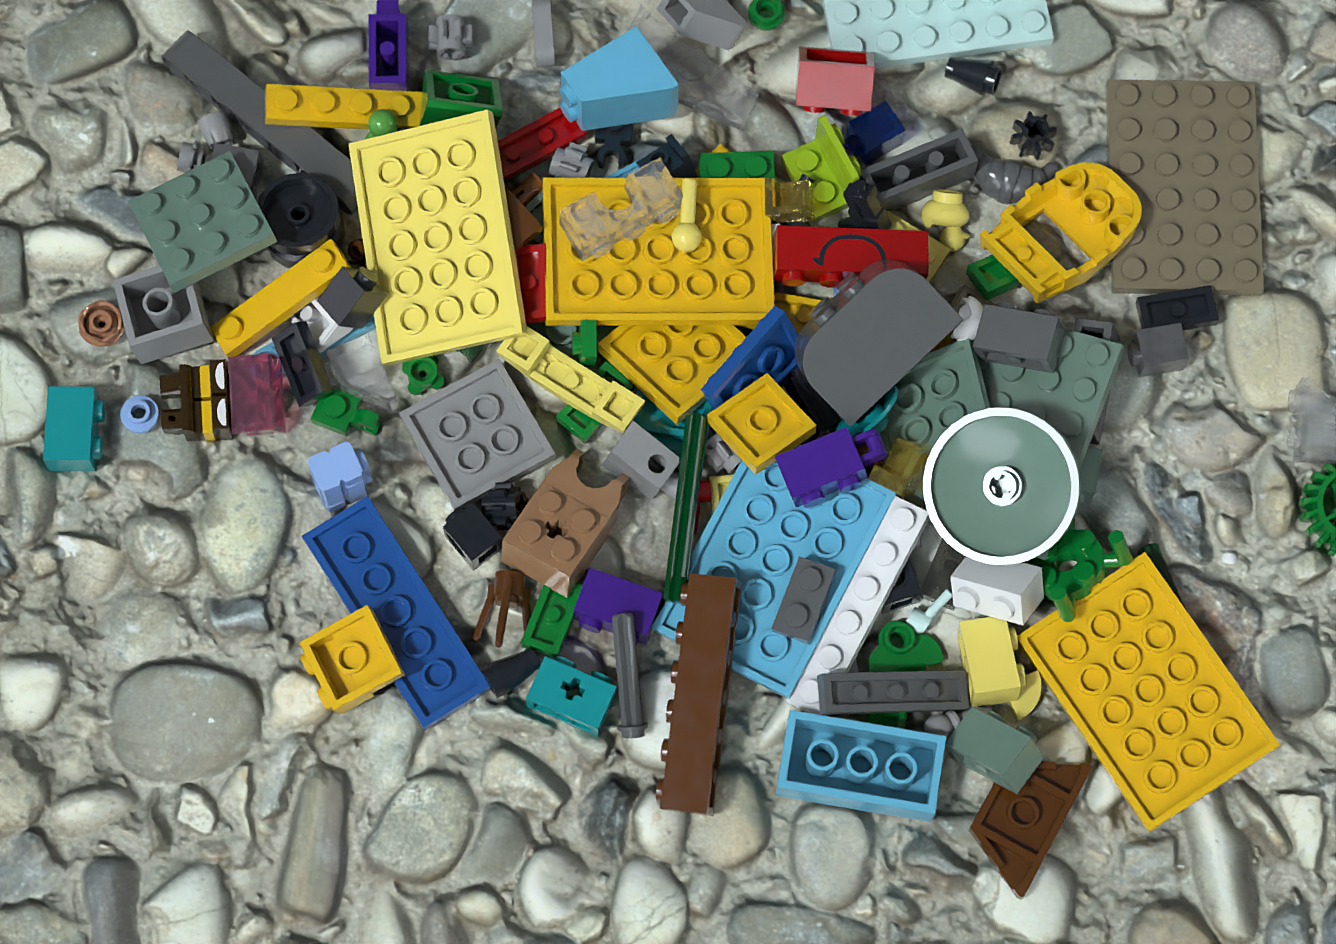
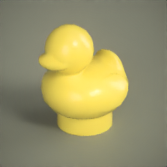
[921,189,970,252]

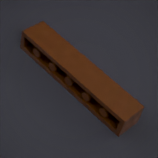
[656,573,742,816]

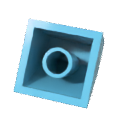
[559,26,679,131]

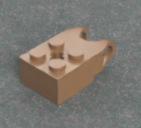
[501,449,630,598]

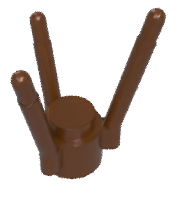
[472,570,531,648]

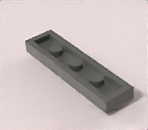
[817,670,969,715]

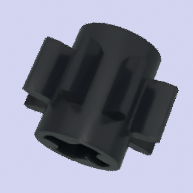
[1010,111,1057,160]
[481,482,529,530]

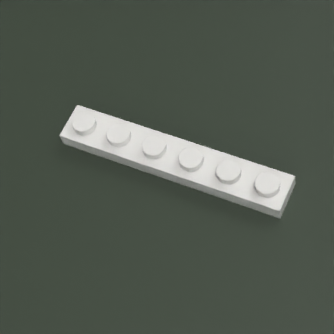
[786,496,930,716]

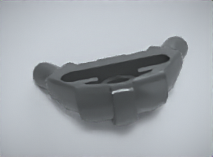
[971,144,1058,205]

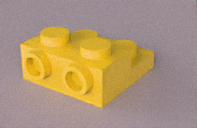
[299,605,405,714]

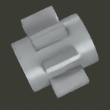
[429,14,473,60]
[549,142,594,178]
[706,433,741,475]

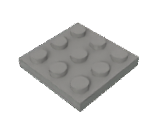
[399,359,556,510]

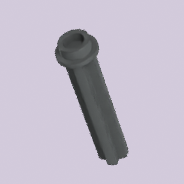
[612,612,648,738]

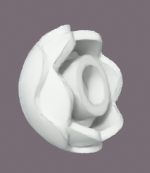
[951,296,984,341]

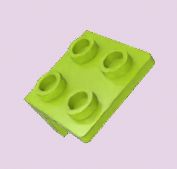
[781,115,862,223]

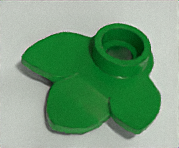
[868,620,944,672]

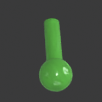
[364,109,398,140]

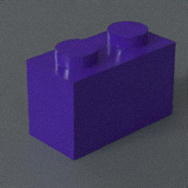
[574,568,663,646]

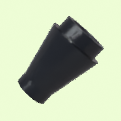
[944,57,1002,96]
[482,647,541,699]

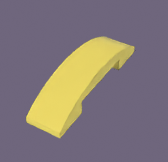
[496,326,645,433]

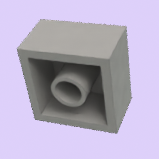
[113,265,214,364]

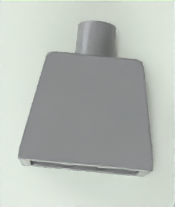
[601,421,681,500]

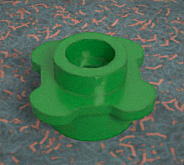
[402,355,444,395]

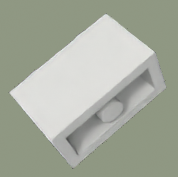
[951,556,1044,625]

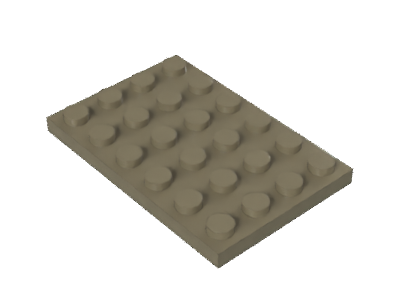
[1105,79,1264,296]

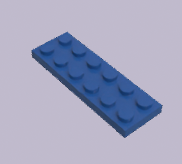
[302,496,491,731]

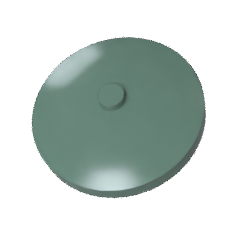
[923,407,1081,565]

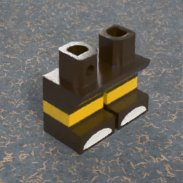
[159,359,233,441]

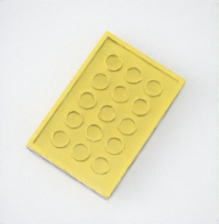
[349,109,528,366]

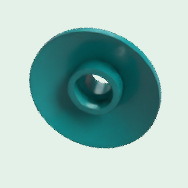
[836,386,898,437]

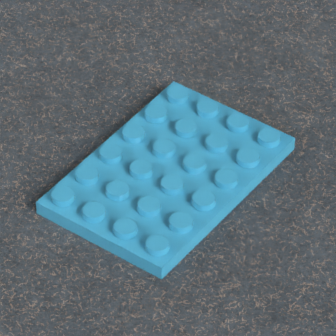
[652,444,898,699]

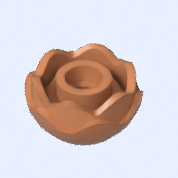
[78,300,125,347]

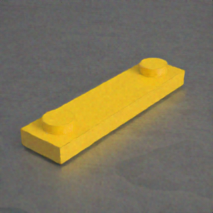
[210,239,351,360]

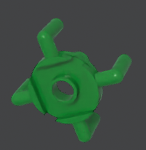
[1027,518,1132,622]

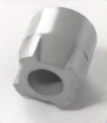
[198,111,235,151]

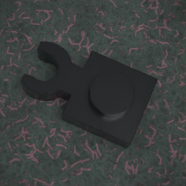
[595,123,634,170]

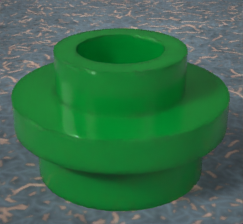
[748,0,785,31]

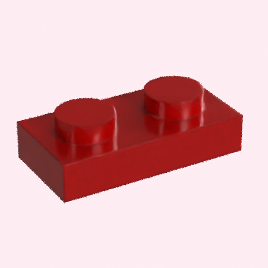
[515,244,547,324]

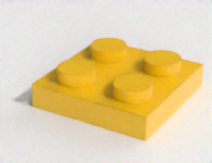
[707,373,816,475]

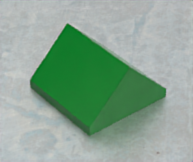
[420,69,503,128]

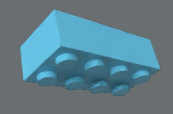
[775,710,946,822]

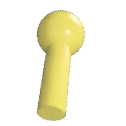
[672,179,702,252]

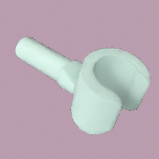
[905,589,952,633]

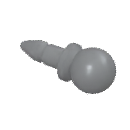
[923,706,992,741]

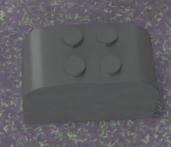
[795,260,964,426]

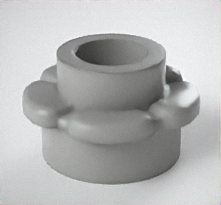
[177,140,205,173]

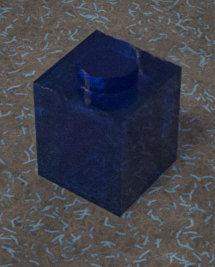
[845,101,906,166]

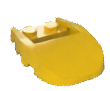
[980,162,1142,304]

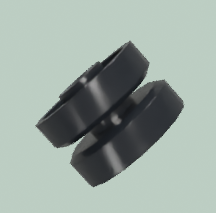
[257,172,345,268]

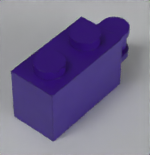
[368,0,409,91]
[775,427,888,508]

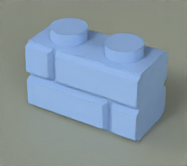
[308,441,373,513]

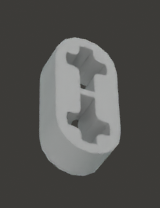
[531,0,555,67]

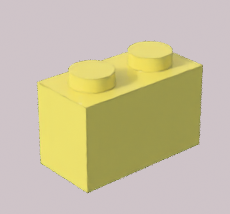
[957,617,1026,707]

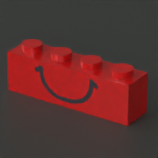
[773,225,929,288]

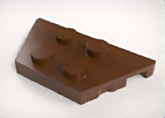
[968,761,1093,900]

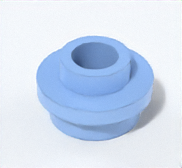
[120,396,159,434]

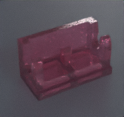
[228,353,286,436]

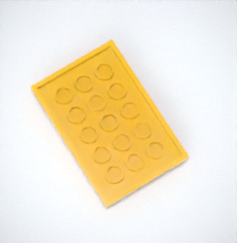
[542,178,775,326]
[1017,552,1280,833]

